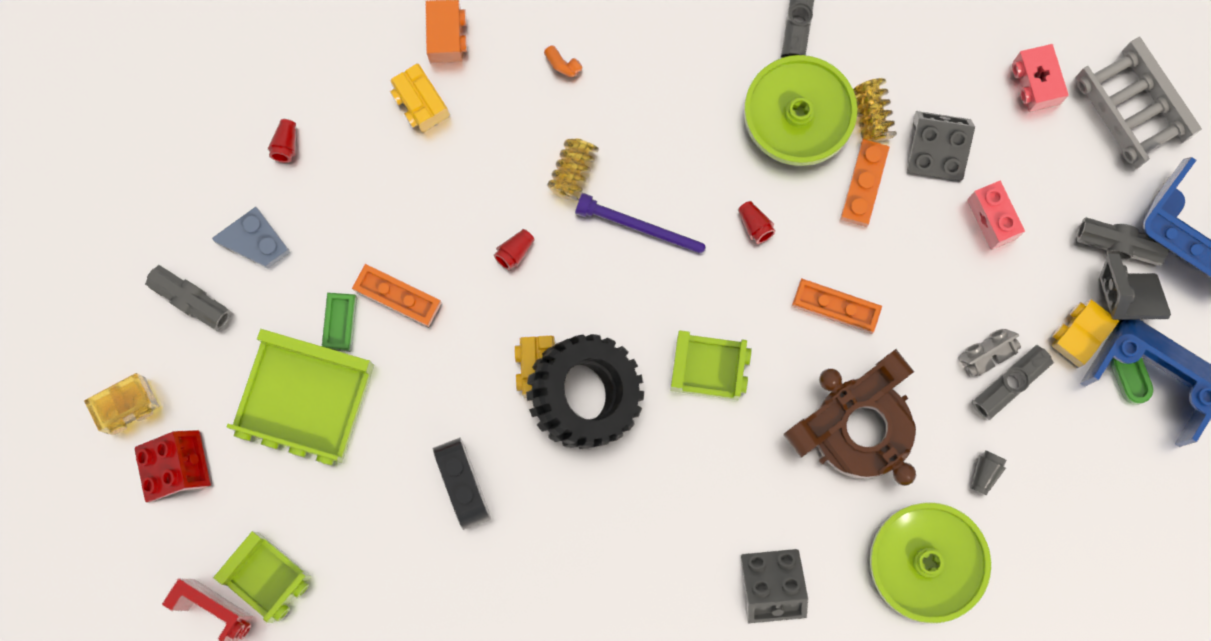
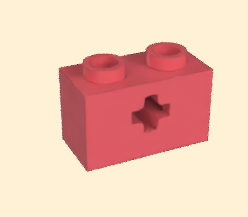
[1012,44,1069,112]
[967,180,1025,250]

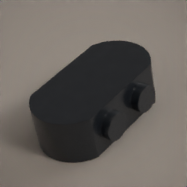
[433,437,491,530]

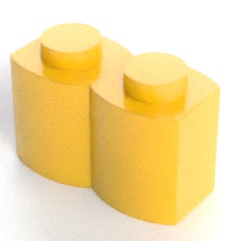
[1051,299,1119,368]

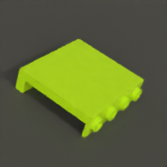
[226,328,374,466]

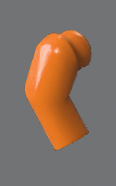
[544,45,583,77]

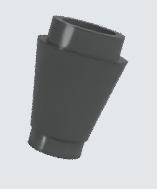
[971,450,1007,496]

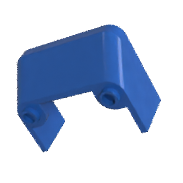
[1143,157,1211,278]
[1080,319,1211,447]

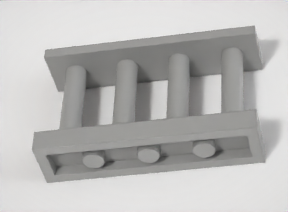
[1075,36,1202,169]

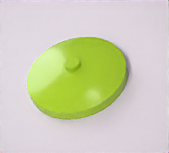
[744,55,857,166]
[870,503,991,623]

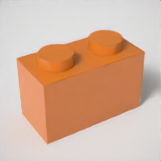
[425,0,467,63]

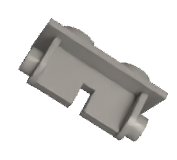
[958,329,1021,377]

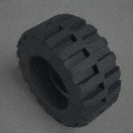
[526,334,644,449]

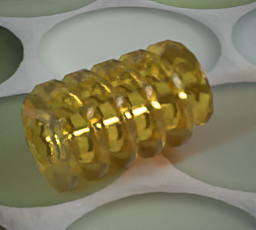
[853,78,897,141]
[547,138,599,201]

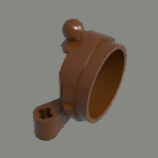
[783,349,916,486]

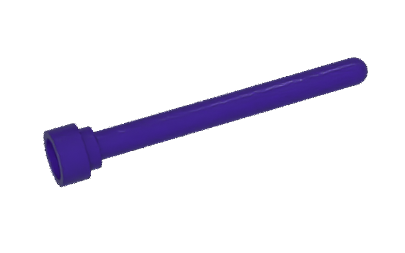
[575,193,706,253]

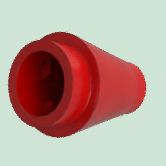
[268,119,296,163]
[738,201,776,244]
[494,229,535,270]

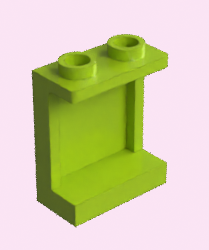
[670,330,752,400]
[213,531,311,623]

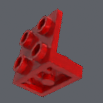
[134,430,211,502]

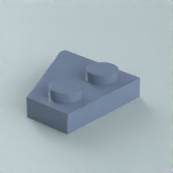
[212,206,290,269]

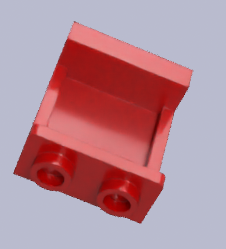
[161,578,253,641]

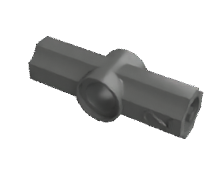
[781,0,814,58]
[1077,217,1169,266]
[145,265,231,331]
[972,345,1054,420]

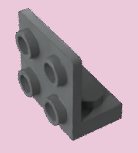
[907,111,975,181]
[1099,254,1171,319]
[741,549,808,623]

